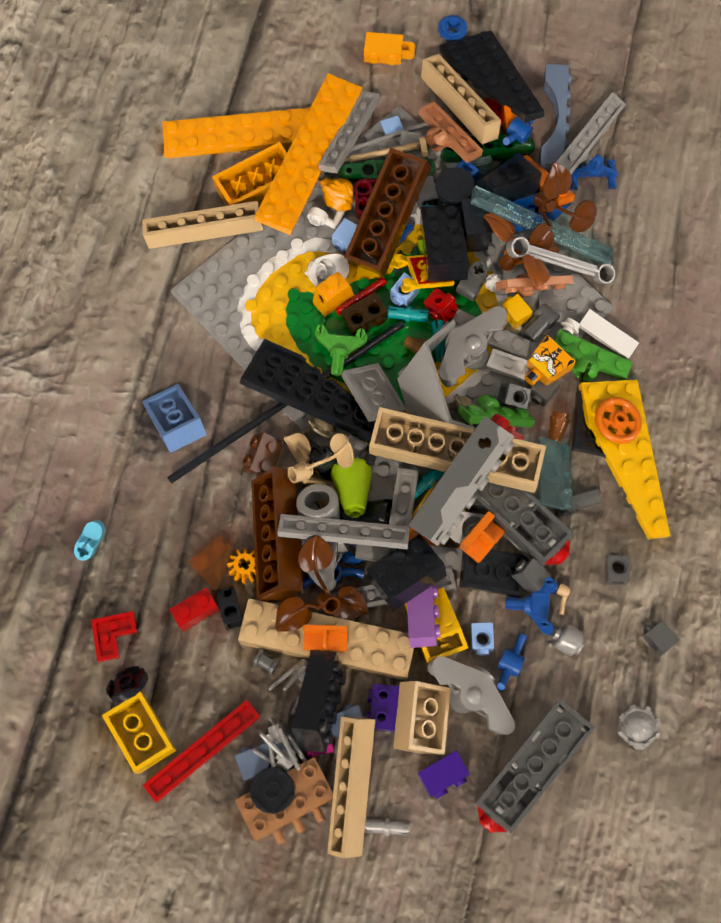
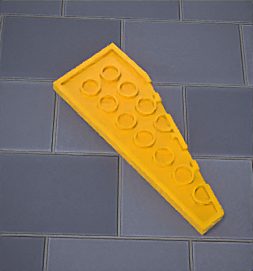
[579,380,671,539]

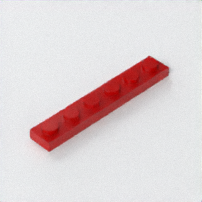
[143,700,261,803]

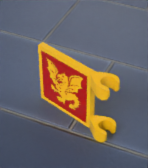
[392,254,454,293]

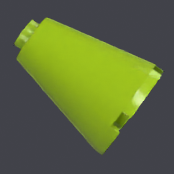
[331,458,373,518]

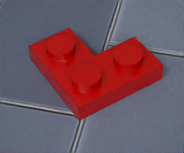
[91,611,138,663]

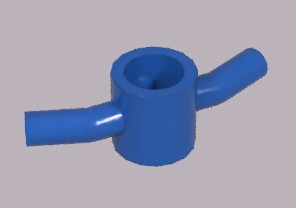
[503,117,535,145]
[303,564,365,589]
[497,633,527,690]

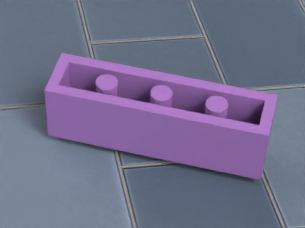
[407,585,441,648]

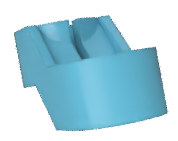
[74,520,106,561]

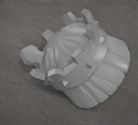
[618,705,661,750]

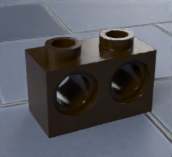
[341,292,388,336]

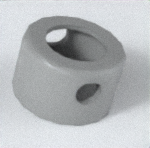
[296,484,341,520]

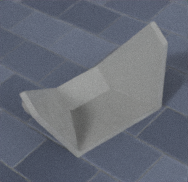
[398,319,476,429]

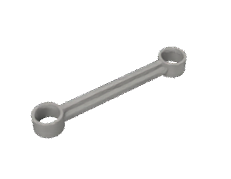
[506,237,615,284]

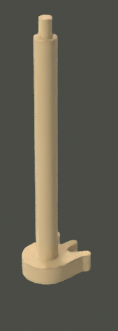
[345,136,429,163]

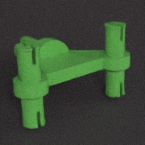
[315,325,368,376]

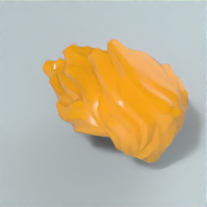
[320,177,354,212]

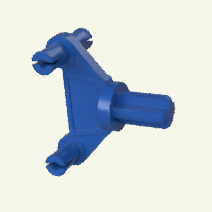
[570,154,618,190]
[505,577,558,635]

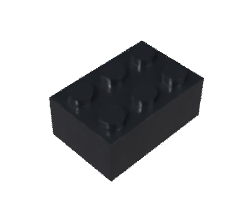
[366,534,447,611]

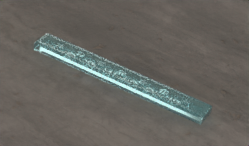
[471,186,613,265]

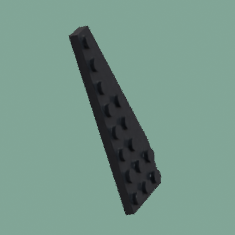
[439,31,544,122]
[240,339,376,442]

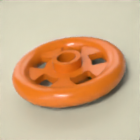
[595,397,642,444]

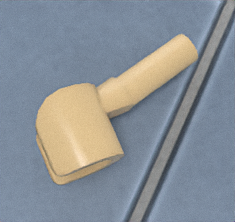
[556,584,570,615]

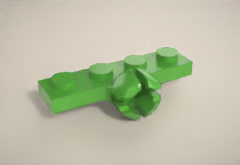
[554,329,633,382]
[457,394,535,427]

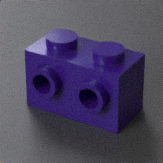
[366,684,400,733]
[417,751,470,799]

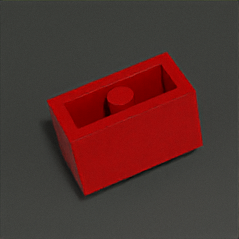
[169,587,220,632]

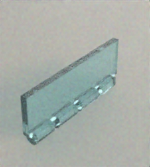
[538,437,573,510]

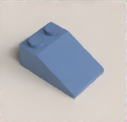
[142,384,207,453]

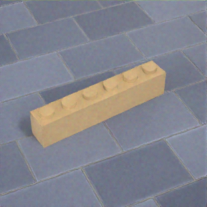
[421,54,501,144]
[142,201,263,249]
[327,716,375,858]

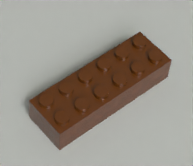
[344,148,431,277]
[251,466,303,603]

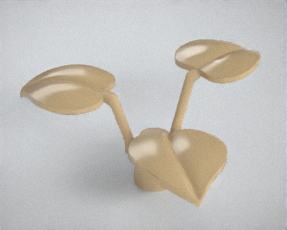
[283,433,354,509]

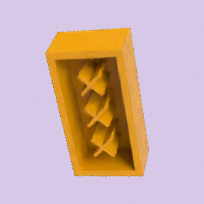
[212,142,287,206]

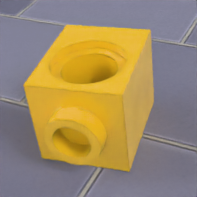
[502,294,533,330]

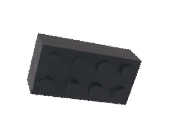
[420,205,469,282]
[291,650,346,753]

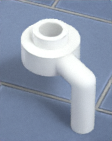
[307,207,345,229]

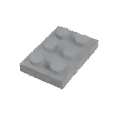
[342,363,406,422]

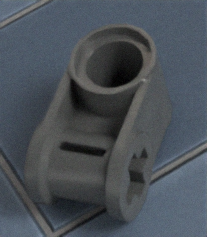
[455,261,488,302]

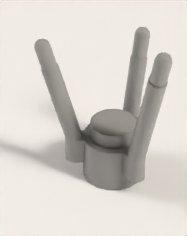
[268,659,308,715]
[253,717,298,772]
[266,722,307,770]

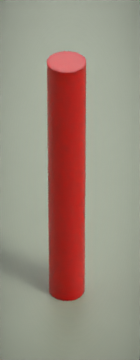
[335,277,387,316]

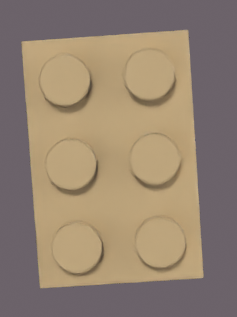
[393,681,451,755]

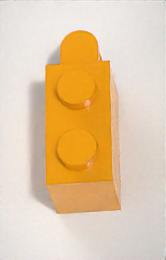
[364,32,416,65]

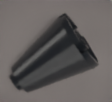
[339,499,393,525]

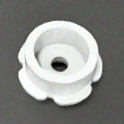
[485,273,502,292]
[561,318,580,335]

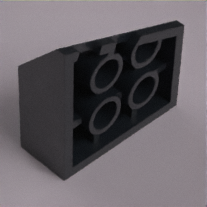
[473,153,542,209]

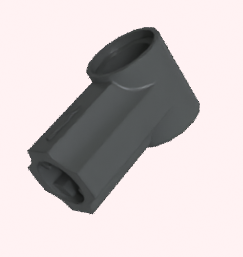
[520,303,560,342]
[556,486,601,516]

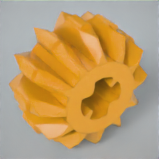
[227,548,256,584]

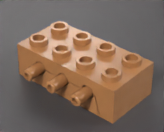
[235,757,333,845]

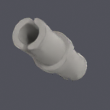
[364,818,410,836]

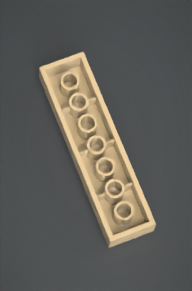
[369,407,546,493]
[238,598,414,681]

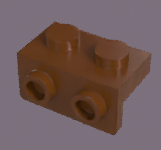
[242,432,285,476]

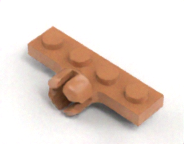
[418,102,483,163]
[496,273,574,298]

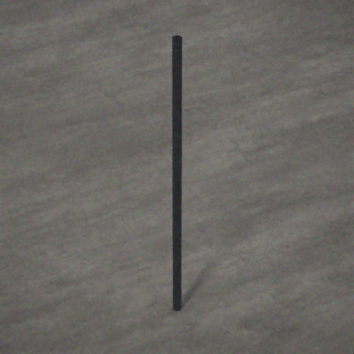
[167,320,405,484]

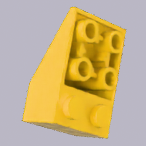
[404,587,468,663]

